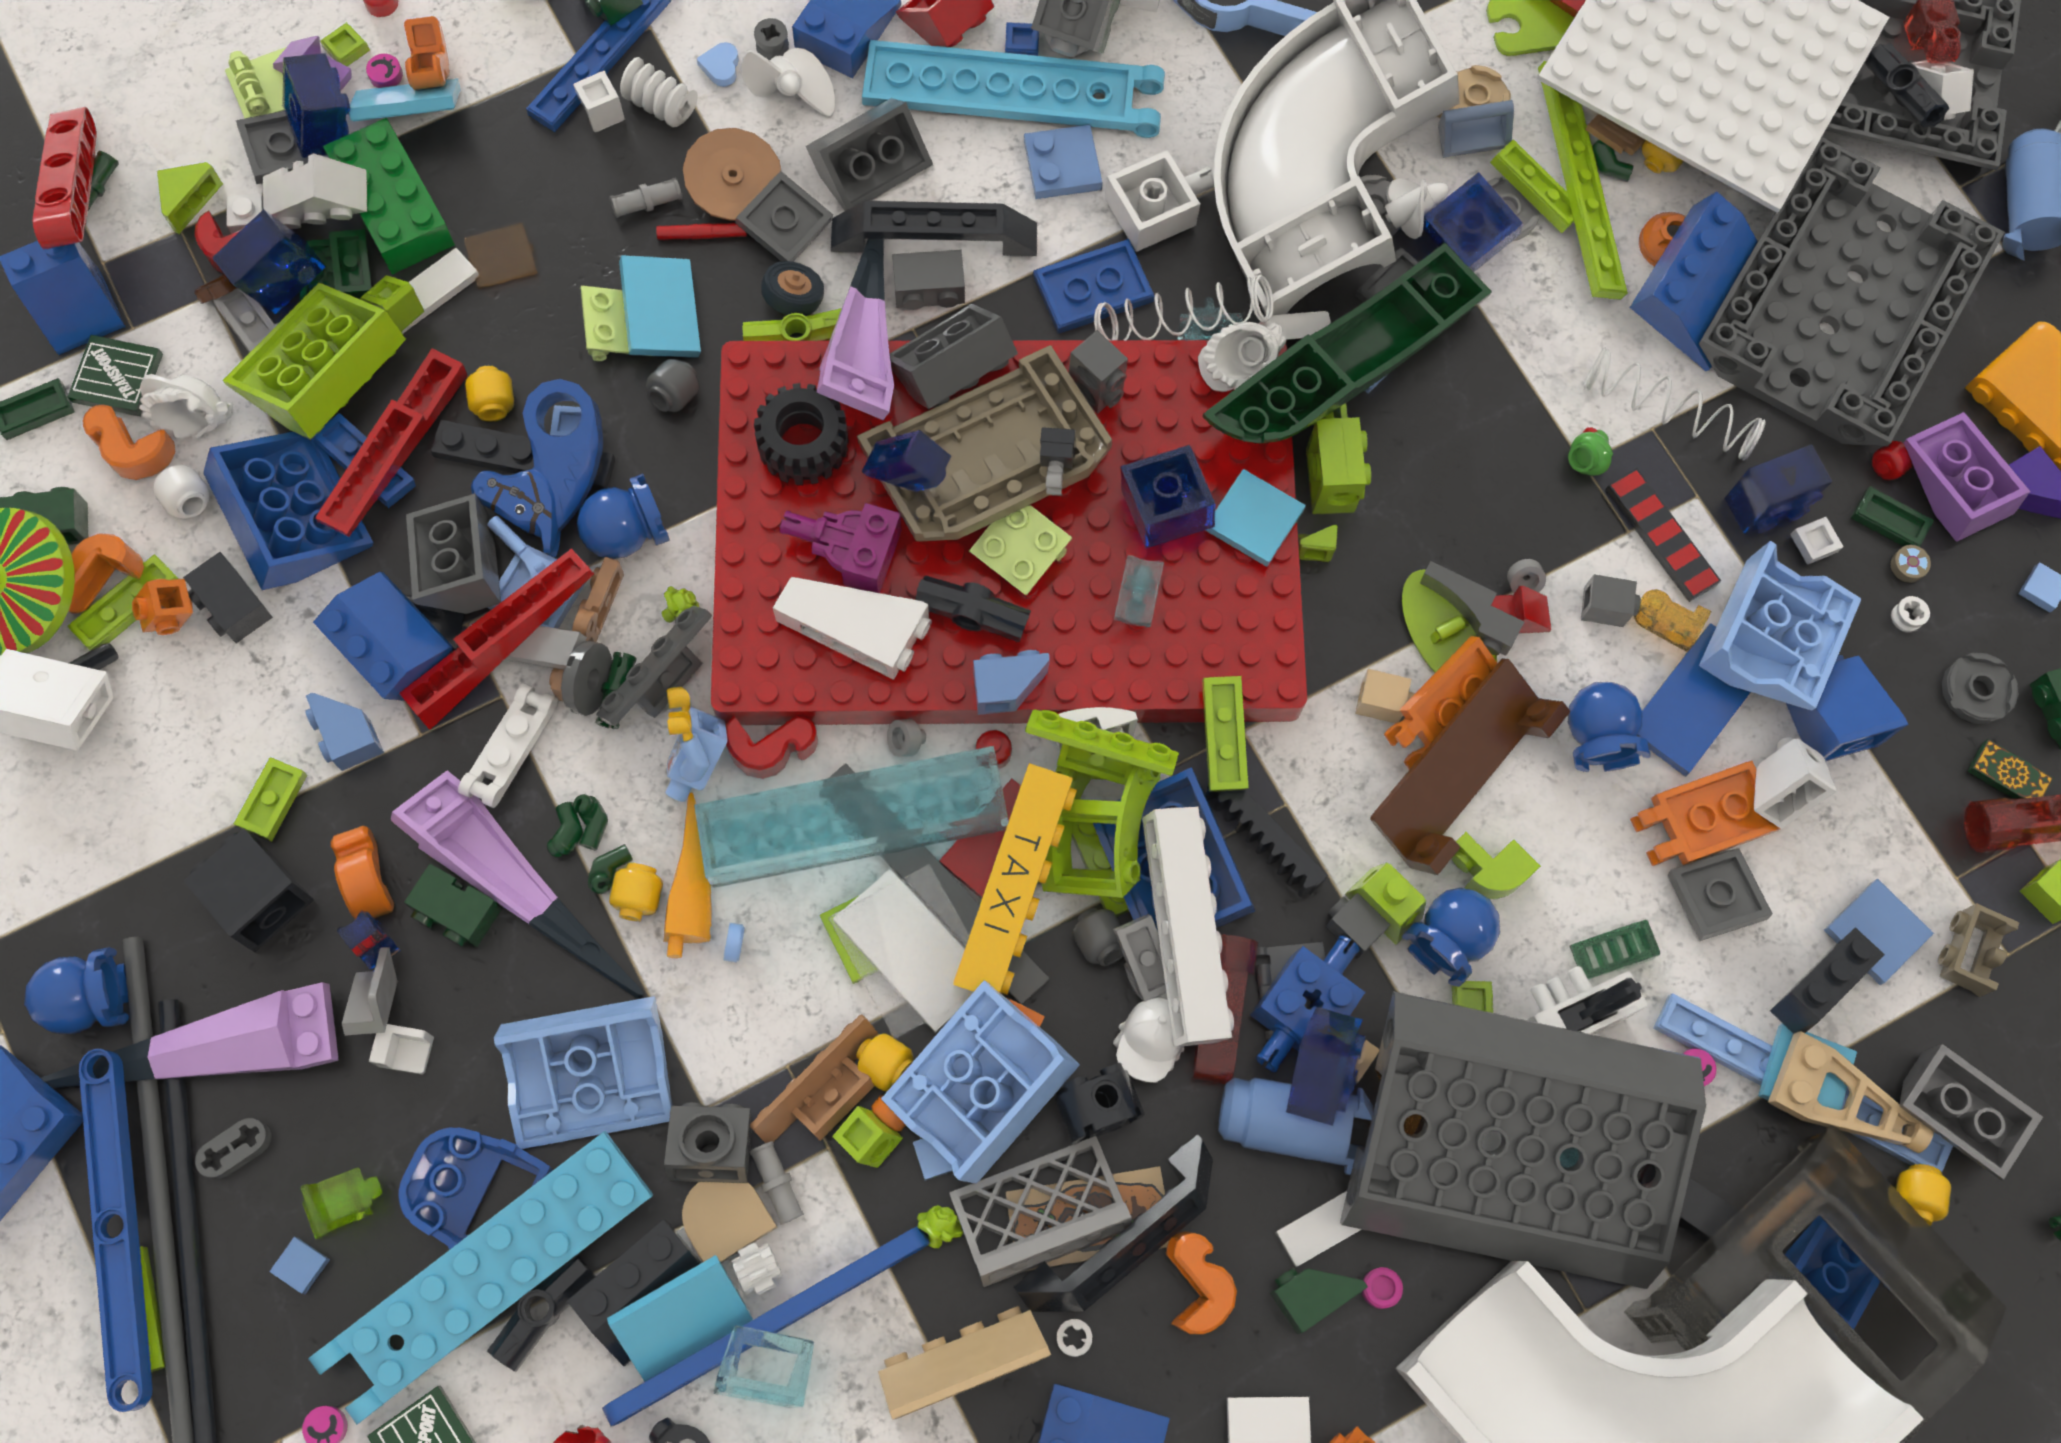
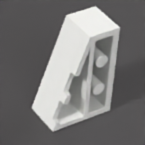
[263,153,367,229]

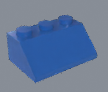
[313,572,454,701]

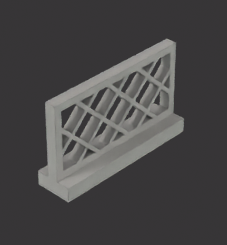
[949,1136,1132,1287]

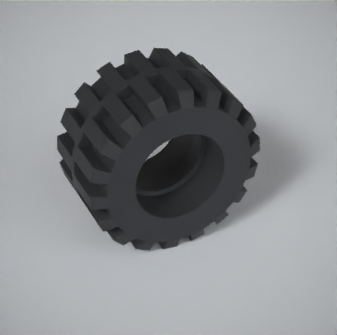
[754,383,849,485]

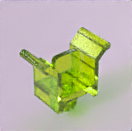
[300,1167,382,1239]

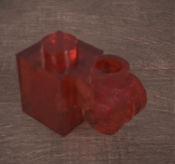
[1903,0,1961,64]

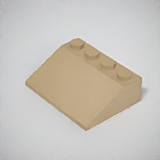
[878,1306,1051,1420]

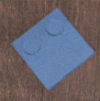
[1024,125,1103,199]

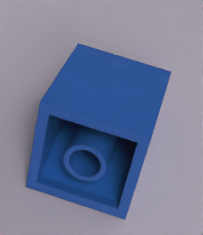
[0,240,125,355]
[1786,655,1909,762]

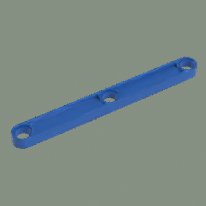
[79,1049,153,1412]
[602,1227,930,1427]

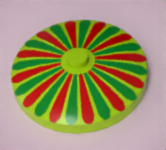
[0,508,75,656]

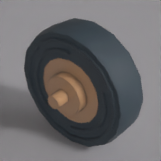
[761,261,824,316]

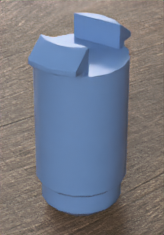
[2002,129,2061,261]
[1218,1077,1373,1175]

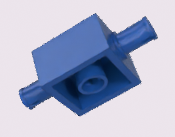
[1250,935,1366,1072]

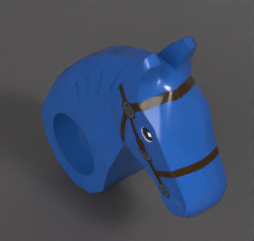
[471,379,603,557]

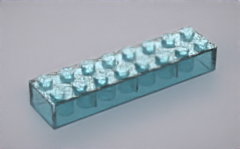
[694,746,1009,888]

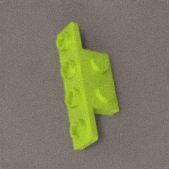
[1025,710,1179,785]

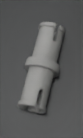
[609,177,682,218]
[749,1141,804,1225]

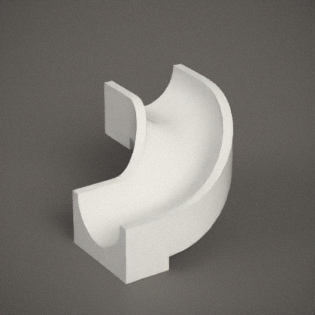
[1214,0,1459,315]
[1395,1261,1923,1443]

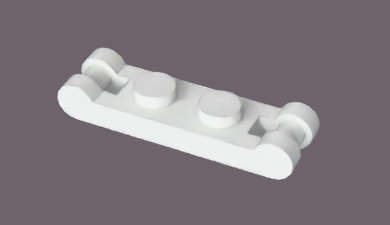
[458,683,558,808]

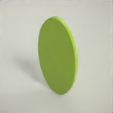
[1402,569,1497,673]

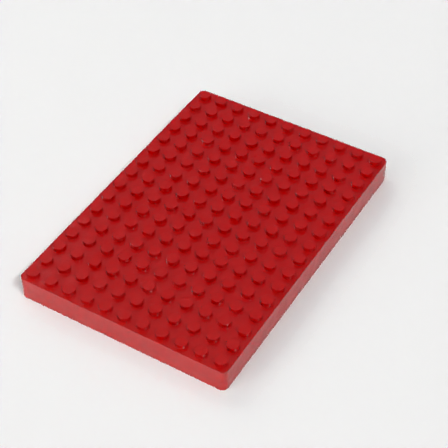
[711,340,1307,725]

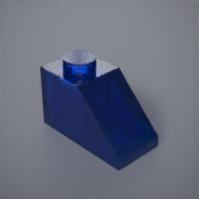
[861,430,951,492]

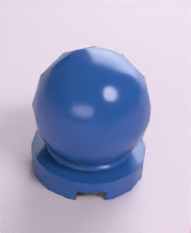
[577,474,670,559]
[1567,682,1650,772]
[1402,888,1500,987]
[24,947,129,1034]

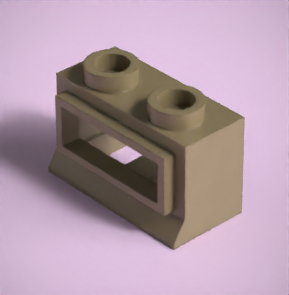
[1938,903,2019,997]

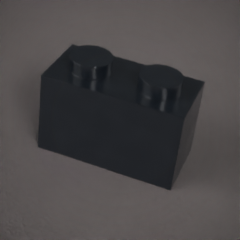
[183,552,273,643]

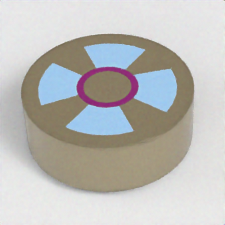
[1890,545,1931,583]

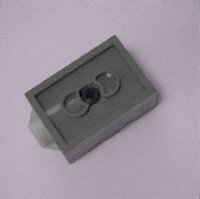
[1031,0,1121,58]

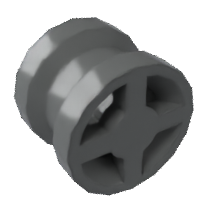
[754,18,789,60]

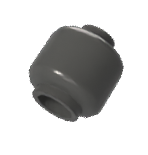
[646,359,699,412]
[1072,908,1124,966]

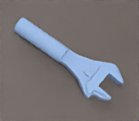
[487,516,554,579]

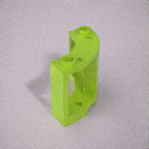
[1041,765,1161,898]

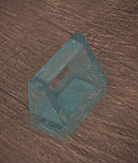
[714,1325,814,1408]

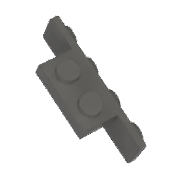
[596,605,712,726]

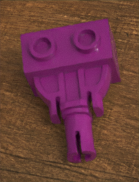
[780,503,902,593]

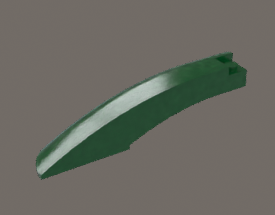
[1202,243,1492,443]

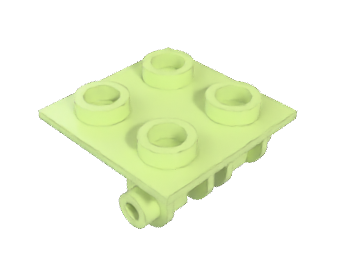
[225,47,312,118]
[580,285,650,361]
[969,505,1072,596]

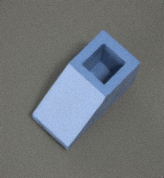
[973,650,1049,715]
[305,693,384,771]

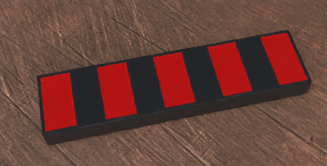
[1605,468,1721,602]

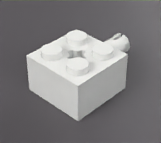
[1105,150,1214,252]

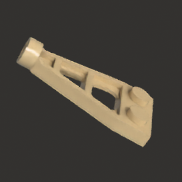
[1768,1031,1934,1153]

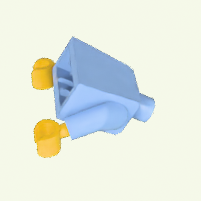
[665,687,727,802]

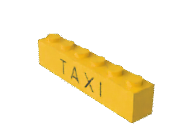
[953,763,1077,995]

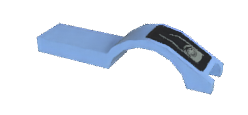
[1173,0,1317,36]

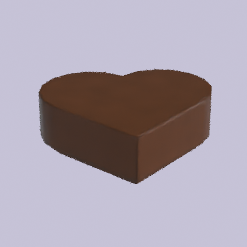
[194,272,238,304]

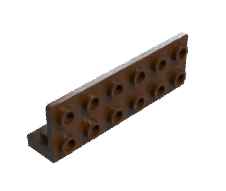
[1370,658,1570,875]

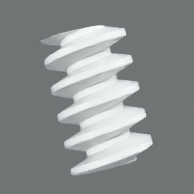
[620,57,698,127]

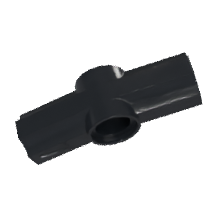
[915,575,1031,642]
[487,1255,596,1372]

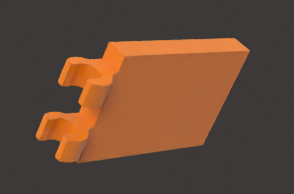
[1384,636,1498,769]
[1630,760,1781,866]

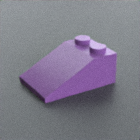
[1904,412,2031,542]

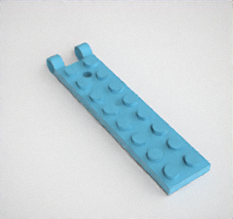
[862,40,1165,138]
[308,1131,653,1425]

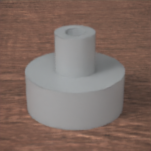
[1507,559,1546,593]
[887,719,926,757]

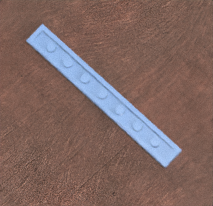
[1653,993,1953,1172]

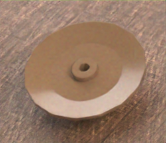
[683,128,781,221]

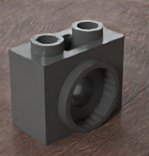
[664,1102,752,1183]

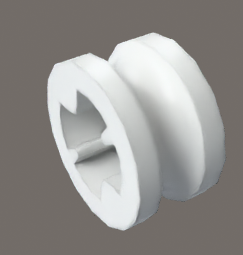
[1891,596,1930,632]
[1057,1319,1093,1357]

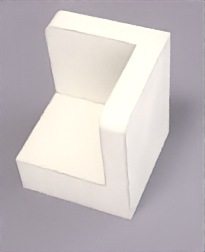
[573,71,625,132]
[369,1024,434,1075]

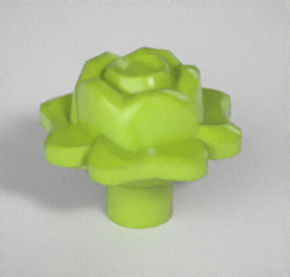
[661,586,699,623]
[917,1205,963,1248]

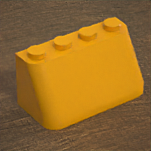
[1965,322,2061,471]

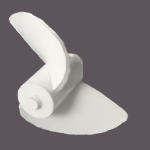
[741,48,835,117]
[1385,178,1449,239]

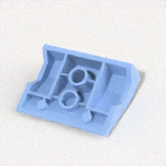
[1699,541,1861,711]
[881,980,1080,1184]
[494,996,672,1149]

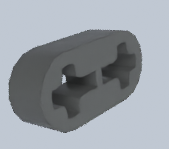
[195,1118,272,1179]

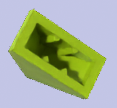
[157,162,223,234]
[361,275,425,332]

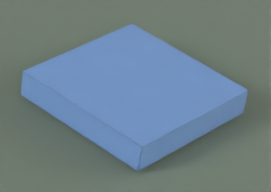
[1824,879,1934,985]

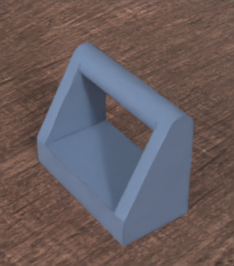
[1438,100,1514,158]

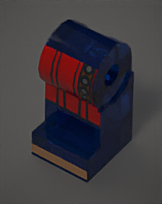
[337,910,401,971]

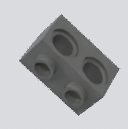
[1069,330,1128,414]

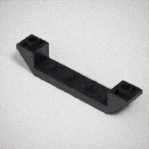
[831,201,1037,256]
[1014,1134,1213,1312]

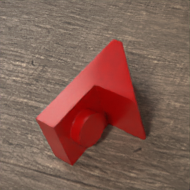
[1491,586,1551,633]

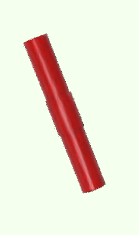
[656,223,747,240]

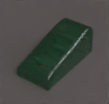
[1569,919,1660,980]

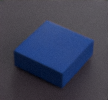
[1005,22,1039,56]

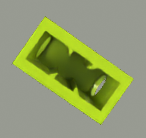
[1345,862,1427,945]

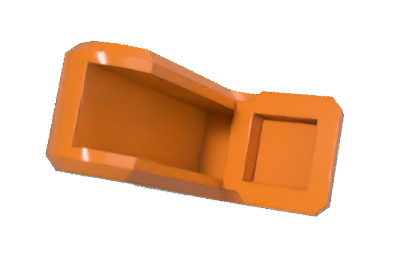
[404,16,450,90]
[83,405,176,480]
[68,533,144,614]
[331,826,395,922]
[1166,1231,1237,1334]

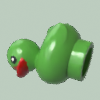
[1568,427,1613,476]

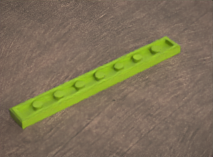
[1538,61,1628,300]

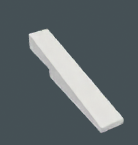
[1275,1131,1501,1268]

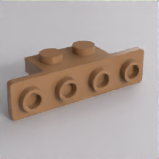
[750,1014,879,1143]

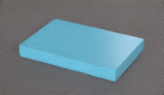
[348,78,461,122]
[619,255,701,357]
[607,1255,753,1382]

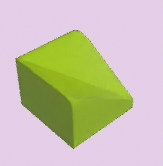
[1298,525,1337,562]

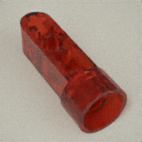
[1964,794,2061,853]
[1192,934,1259,1084]

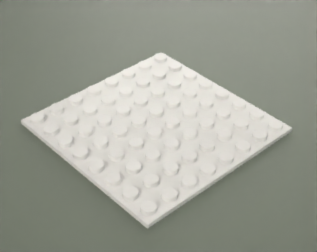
[1537,0,1889,213]

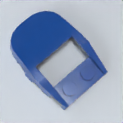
[399,1127,553,1249]

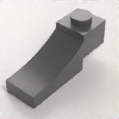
[1420,561,1524,656]

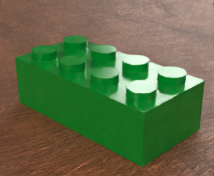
[323,118,455,274]

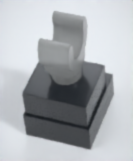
[1040,427,1076,495]

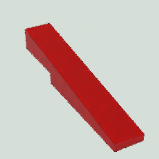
[315,348,468,537]
[399,548,594,730]

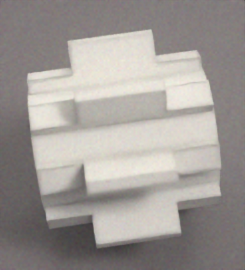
[731,1242,783,1295]

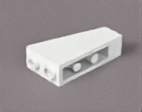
[773,577,932,680]

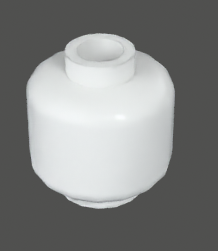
[153,465,210,519]

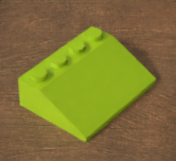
[222,283,406,440]

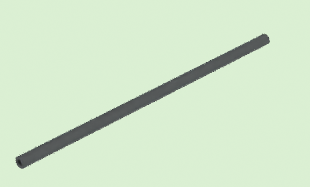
[122,937,195,1443]

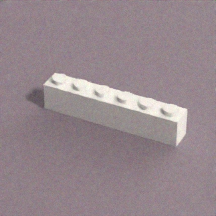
[1142,807,1234,1047]

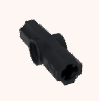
[1865,42,1949,128]

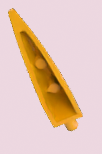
[663,792,712,959]

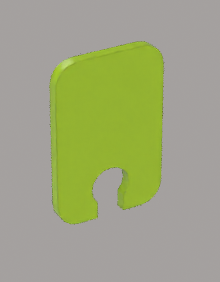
[1486,0,1574,56]

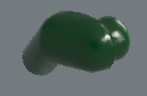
[1592,139,1634,182]
[573,794,608,851]
[547,802,583,858]
[588,844,633,894]

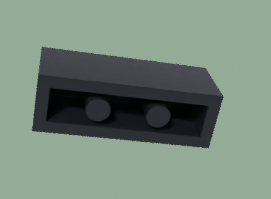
[1770,927,1885,1034]

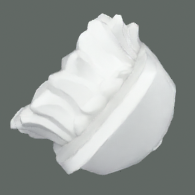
[1198,322,1286,392]
[139,374,233,440]
[1113,992,1184,1083]

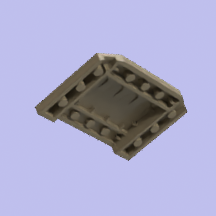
[857,345,1112,541]

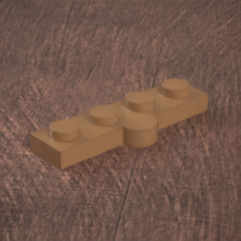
[549,557,624,702]

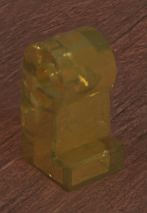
[1634,589,1712,652]

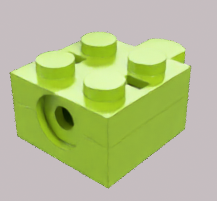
[1306,404,1371,514]

